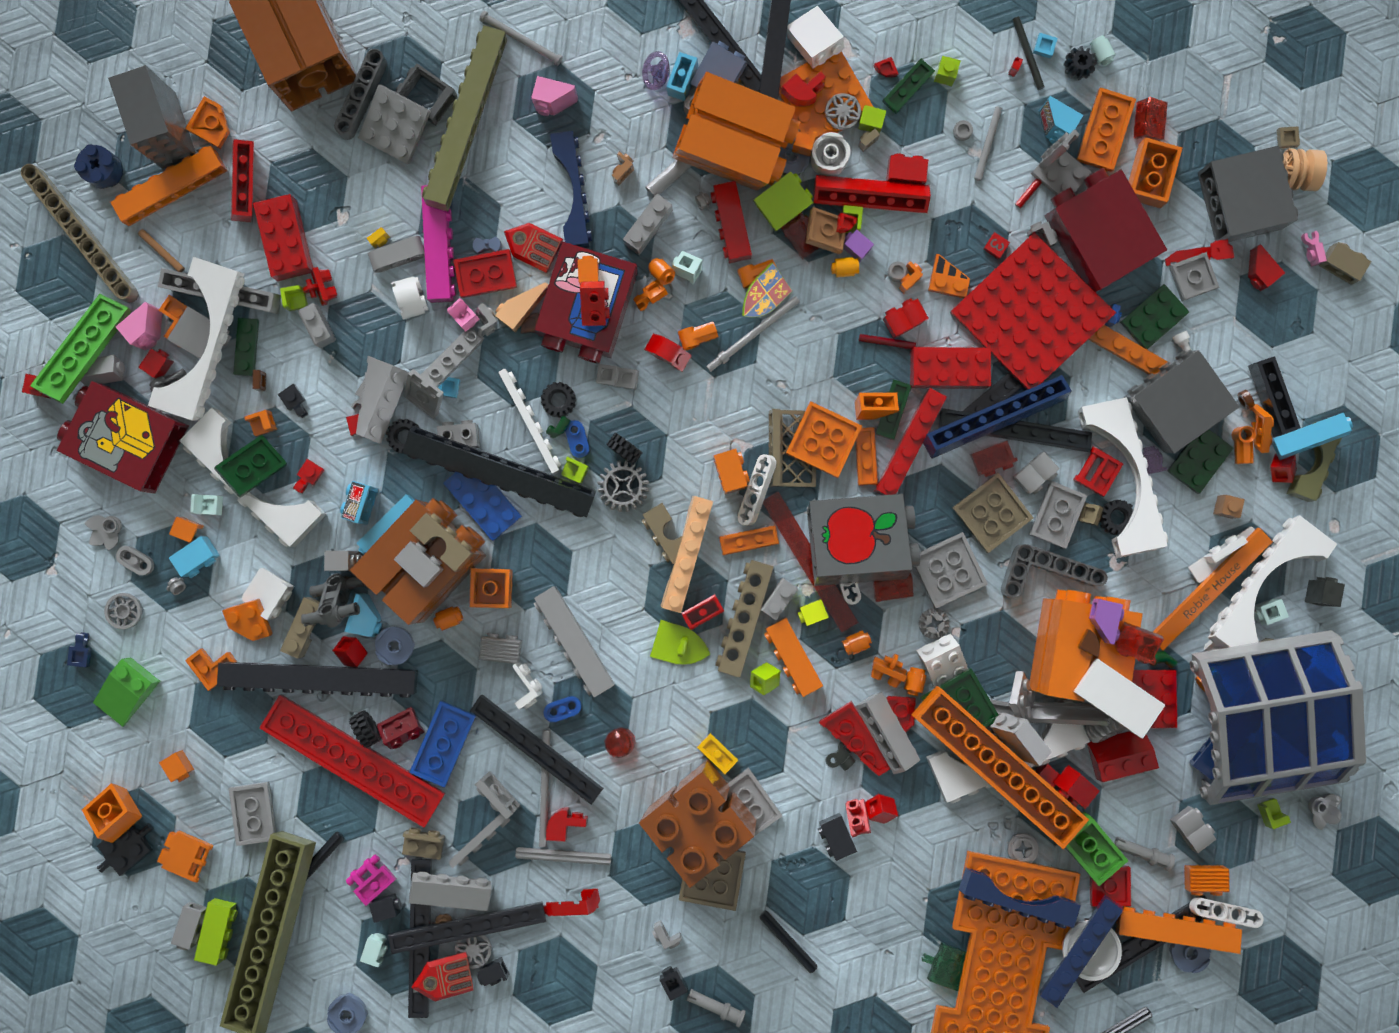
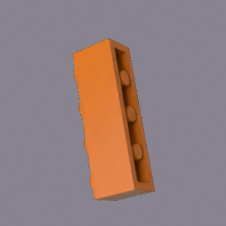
[764,617,823,697]

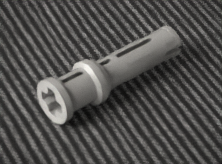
[1114,837,1175,872]
[686,989,746,1027]

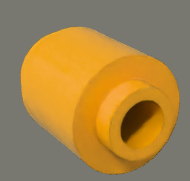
[831,257,859,278]

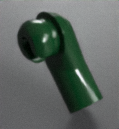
[546,416,571,438]
[1147,651,1178,669]

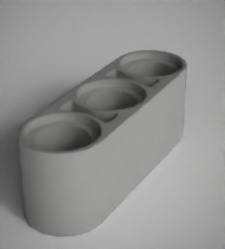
[368,236,425,273]

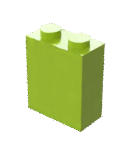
[753,171,813,231]

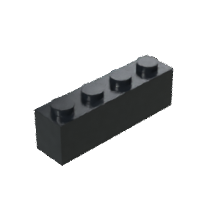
[1248,356,1301,437]

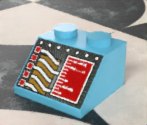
[1039,96,1083,144]
[340,481,379,525]

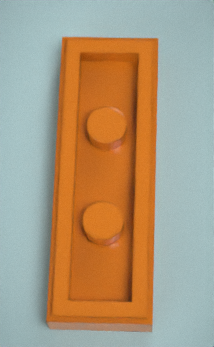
[855,427,878,486]
[719,525,779,555]

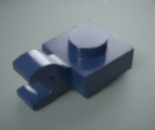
[67,632,92,667]

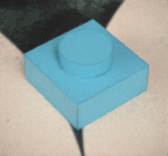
[1033,33,1058,59]
[438,377,460,399]

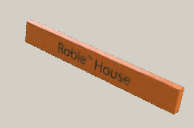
[1148,528,1273,650]

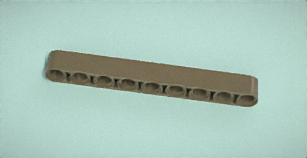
[21,164,138,303]

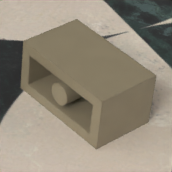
[1319,242,1372,285]

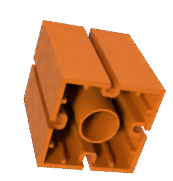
[672,72,800,191]
[1030,589,1143,702]

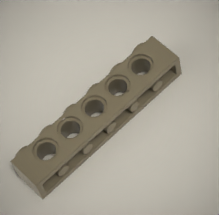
[715,560,774,678]

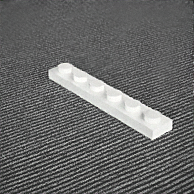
[499,369,561,475]

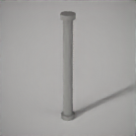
[479,10,563,66]

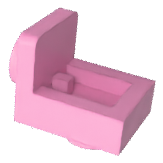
[447,298,480,332]

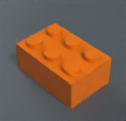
[1129,137,1182,208]

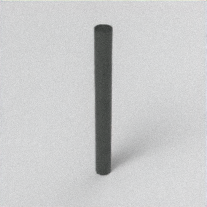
[1012,16,1045,90]

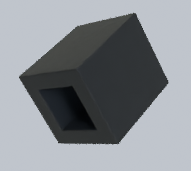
[369,893,402,923]

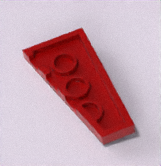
[819,701,890,776]

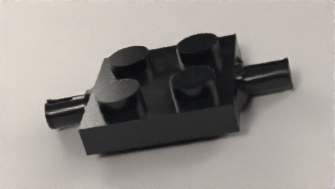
[97,823,154,876]

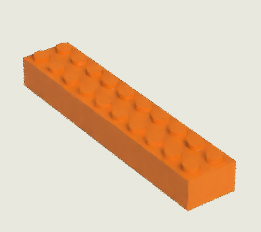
[911,686,1089,849]

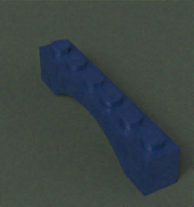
[550,131,592,248]
[959,867,1081,929]
[1040,895,1123,1008]

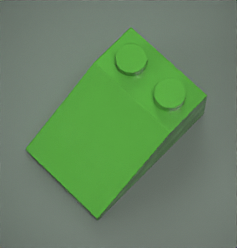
[93,657,160,727]
[1065,811,1128,886]

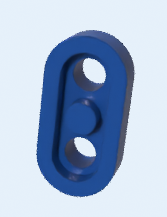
[565,420,590,458]
[543,696,582,722]

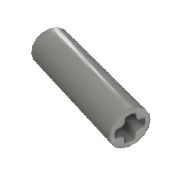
[645,160,691,198]

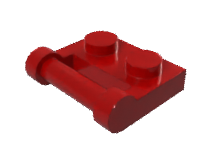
[1073,447,1123,497]

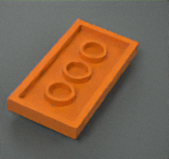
[1076,87,1136,172]

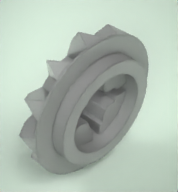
[919,608,950,639]
[1007,833,1039,863]

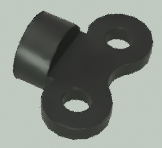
[825,742,856,771]

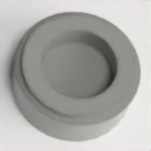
[953,120,973,141]
[887,261,907,282]

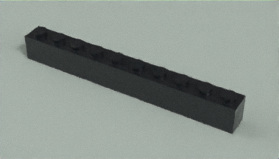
[402,426,596,518]
[217,662,418,698]

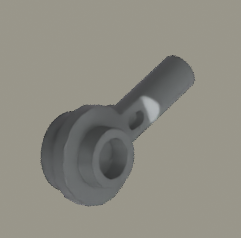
[150,368,187,392]

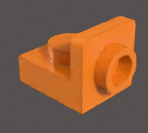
[899,261,923,294]

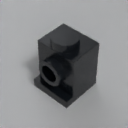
[477,957,510,986]
[659,966,688,1001]

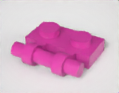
[346,854,397,906]

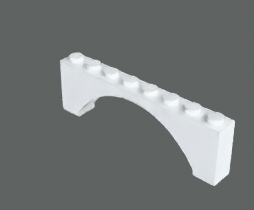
[148,257,245,421]
[1077,397,1168,559]
[179,407,327,547]
[1207,515,1337,667]
[926,698,1090,803]

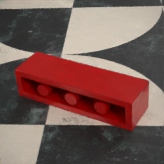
[231,139,254,223]
[710,181,752,264]

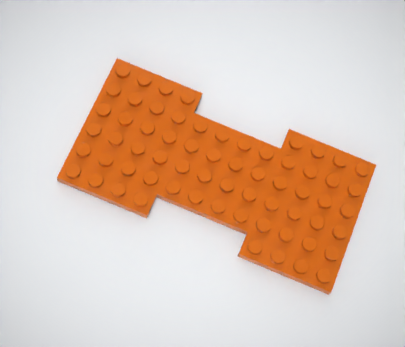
[931,850,1081,1033]

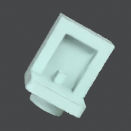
[190,494,223,515]

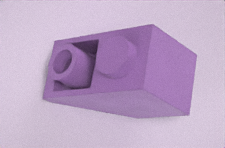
[1089,599,1124,644]

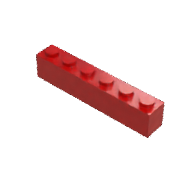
[813,175,931,213]
[874,388,947,495]

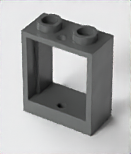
[396,64,457,126]

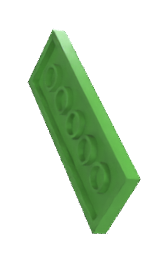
[30,293,132,404]

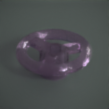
[642,51,670,90]

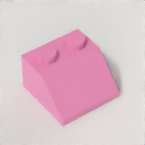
[532,76,578,116]
[116,302,163,351]

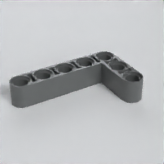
[1001,544,1108,598]

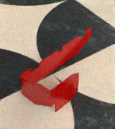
[1165,239,1234,266]
[544,889,600,916]

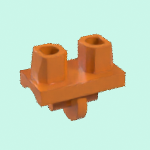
[871,654,907,688]

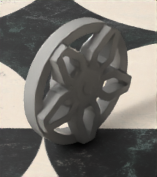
[825,93,861,130]
[104,593,142,629]
[455,935,492,969]

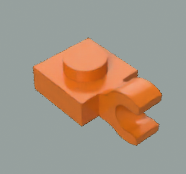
[633,280,668,311]

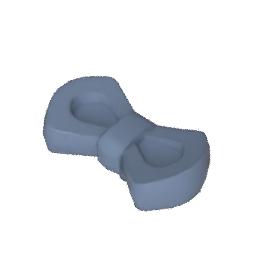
[473,237,502,254]

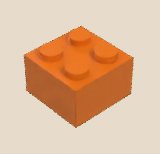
[713,449,750,495]
[469,568,513,608]
[82,783,142,843]

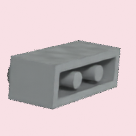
[623,194,673,255]
[324,551,363,571]

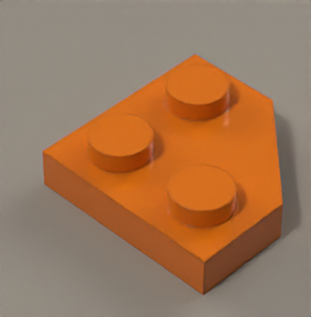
[185,96,230,149]
[222,599,273,641]

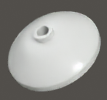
[1062,920,1122,981]

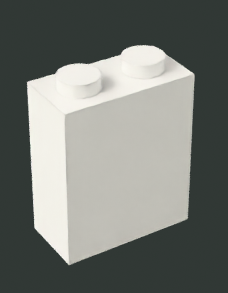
[787,6,844,68]

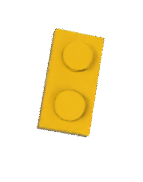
[697,733,738,774]

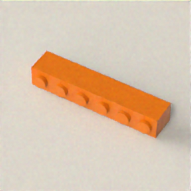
[110,146,228,226]
[1115,906,1242,954]

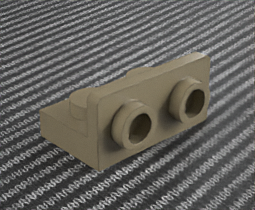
[402,828,445,860]

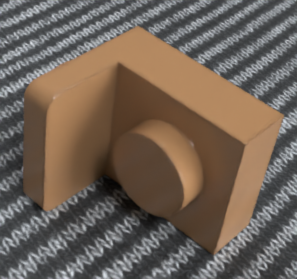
[612,151,634,186]

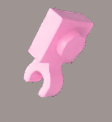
[1301,231,1327,267]

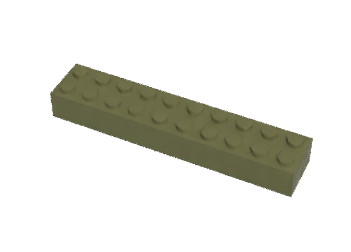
[220,831,316,1033]

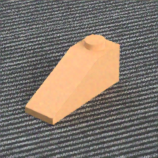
[495,282,549,333]

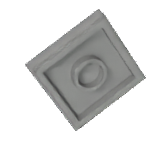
[1169,252,1220,301]

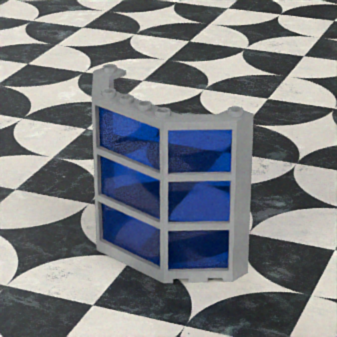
[1190,630,1366,805]

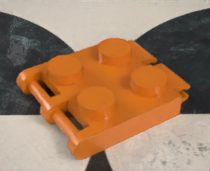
[157,830,214,882]

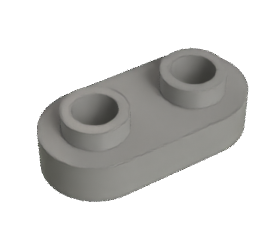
[116,546,154,575]

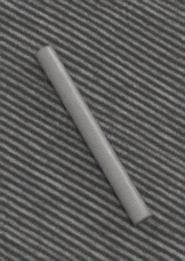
[974,106,1003,181]

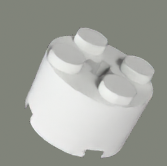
[810,132,850,176]
[391,276,428,320]

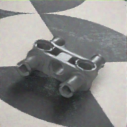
[301,573,366,628]

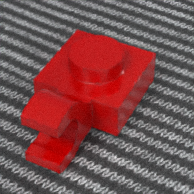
[293,459,325,494]

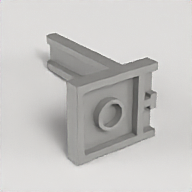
[1031,129,1091,195]
[404,328,484,419]
[1009,671,1110,726]
[449,771,520,868]

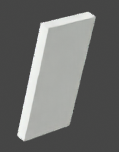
[1073,658,1165,739]

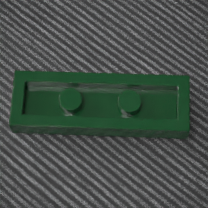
[882,58,935,114]
[233,318,259,377]
[875,379,912,440]

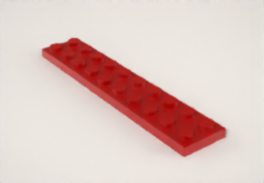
[260,694,446,828]

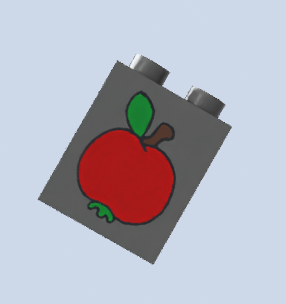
[807,494,920,586]

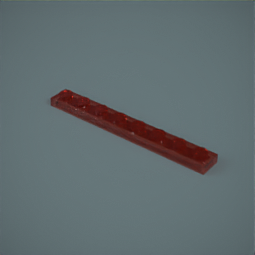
[763,492,858,632]

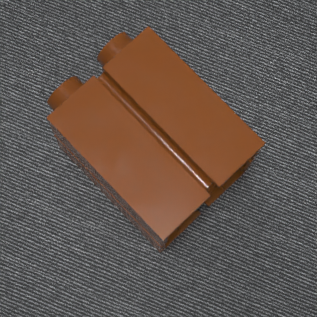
[229,0,357,112]
[350,498,487,625]
[639,759,757,888]

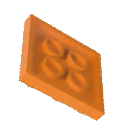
[785,401,862,478]

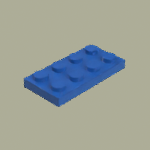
[443,472,522,541]
[409,700,476,788]

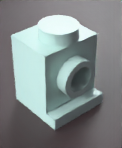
[672,251,702,285]
[1254,599,1289,625]
[360,933,387,967]

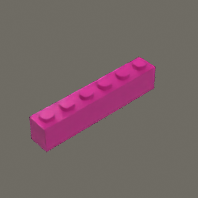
[421,185,456,303]

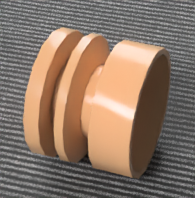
[1283,148,1328,191]

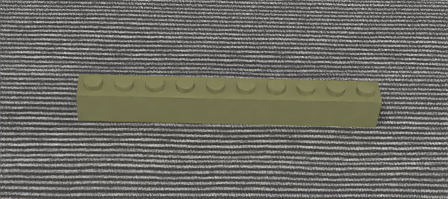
[422,25,507,212]

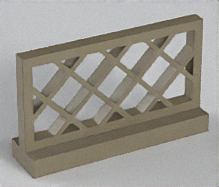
[769,409,816,487]

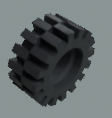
[541,382,576,418]
[386,419,419,455]
[606,433,642,465]
[1099,500,1133,535]
[349,710,382,748]

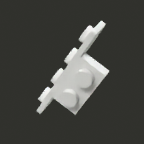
[1188,527,1255,583]

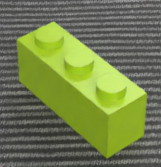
[194,898,238,966]

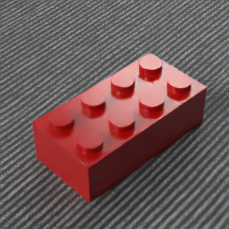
[253,194,313,281]
[910,347,991,389]

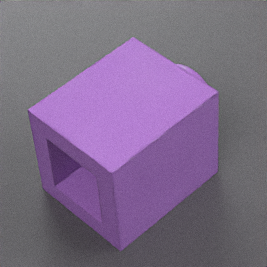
[843,230,874,263]

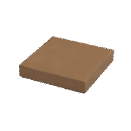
[805,207,846,254]

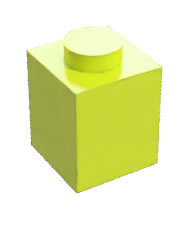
[797,599,829,626]

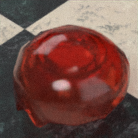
[604,727,636,758]

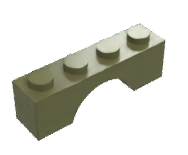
[1287,422,1342,502]

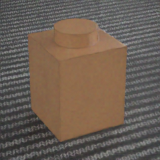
[1213,495,1245,519]

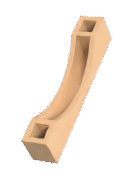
[661,496,713,613]

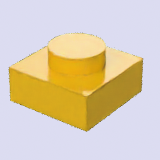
[366,227,390,249]

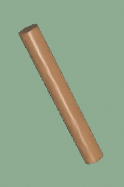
[138,229,185,272]

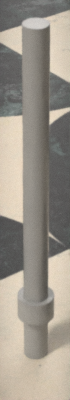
[706,296,800,372]
[539,730,552,847]

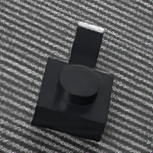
[278,384,308,418]

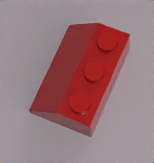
[1087,731,1159,782]

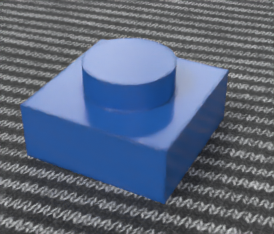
[1104,304,1121,327]

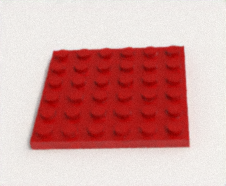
[950,232,1116,390]

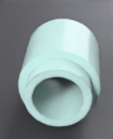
[1090,35,1116,66]

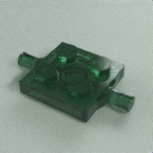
[922,942,966,991]

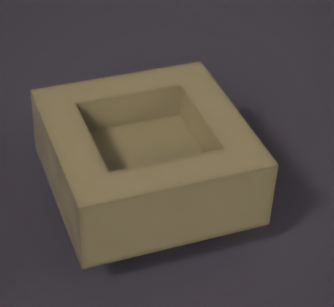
[1276,126,1300,149]
[858,129,880,152]
[1078,503,1103,526]

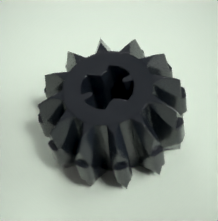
[1063,46,1097,81]

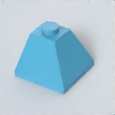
[345,593,382,637]

